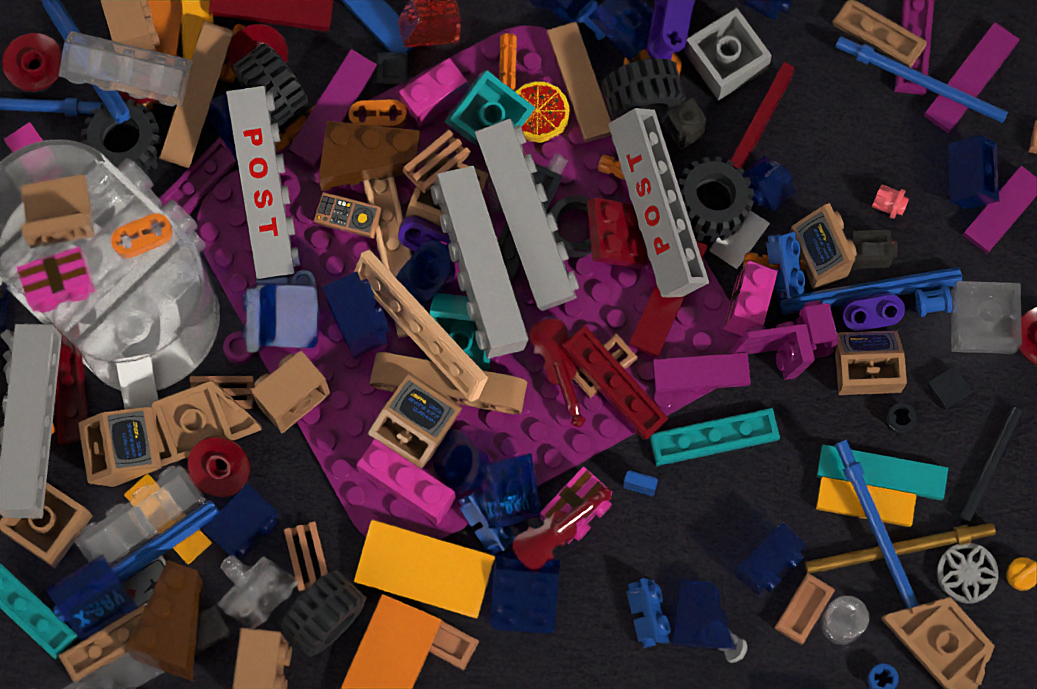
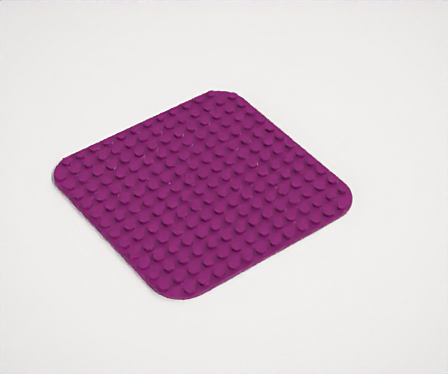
[197,26,742,540]

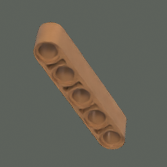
[159,21,233,168]
[369,352,528,414]

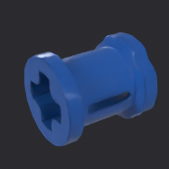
[576,0,616,40]
[915,285,952,317]

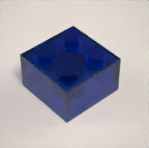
[322,271,389,359]

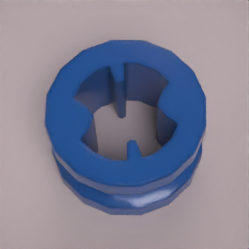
[867,664,899,689]

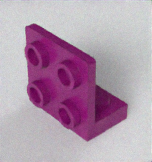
[729,322,815,380]

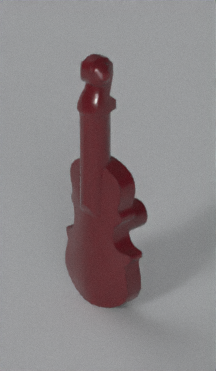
[529,319,586,428]
[513,487,611,570]

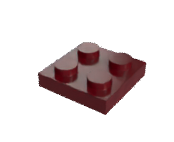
[587,197,648,269]

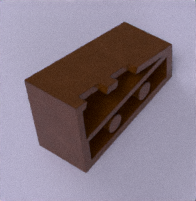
[319,121,421,191]
[126,560,204,681]

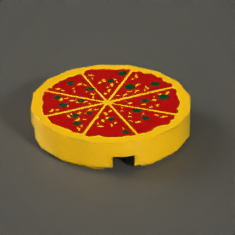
[515,81,569,142]

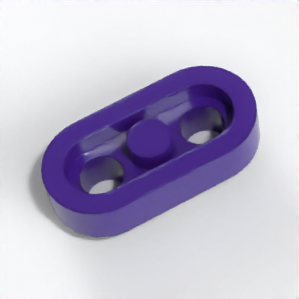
[398,216,452,263]
[841,292,905,331]

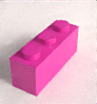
[357,439,456,525]

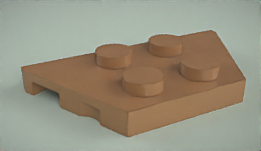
[151,380,262,467]
[881,597,994,689]

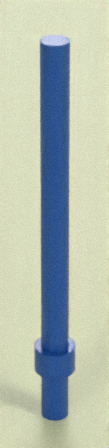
[836,36,1008,123]
[0,98,104,116]
[835,440,919,609]

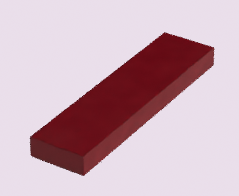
[209,0,333,32]
[731,62,794,170]
[629,241,707,358]
[50,320,89,446]
[559,324,669,441]

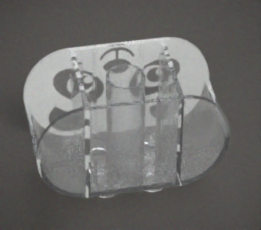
[0,140,220,391]

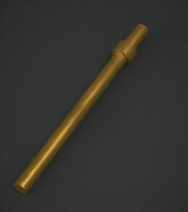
[805,523,996,574]

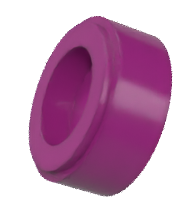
[223,331,256,364]

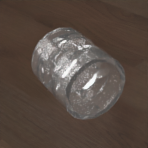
[821,596,869,644]

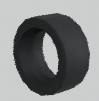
[549,195,592,258]

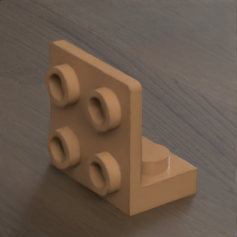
[21,174,95,248]

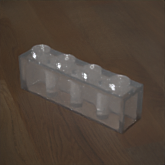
[59,31,193,106]
[74,466,207,573]

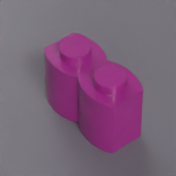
[796,300,838,358]

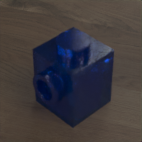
[742,156,796,211]

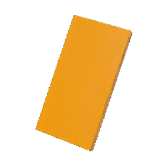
[354,519,495,618]

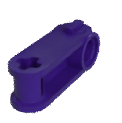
[647,0,695,60]

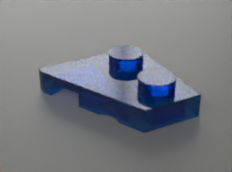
[673,580,736,650]

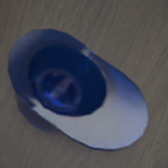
[396,240,456,306]
[432,430,492,494]

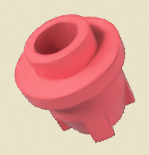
[872,184,909,219]

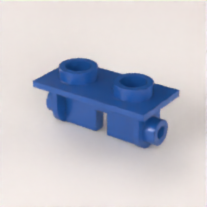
[766,232,805,298]
[458,485,515,555]
[626,578,670,648]

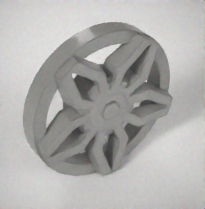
[937,543,998,604]

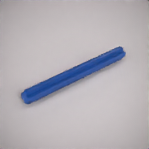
[42,0,130,124]
[778,267,962,315]
[53,500,220,622]

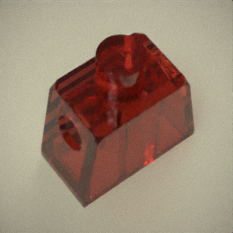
[398,0,461,47]

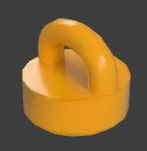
[1006,557,1037,591]

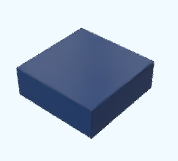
[623,470,658,497]

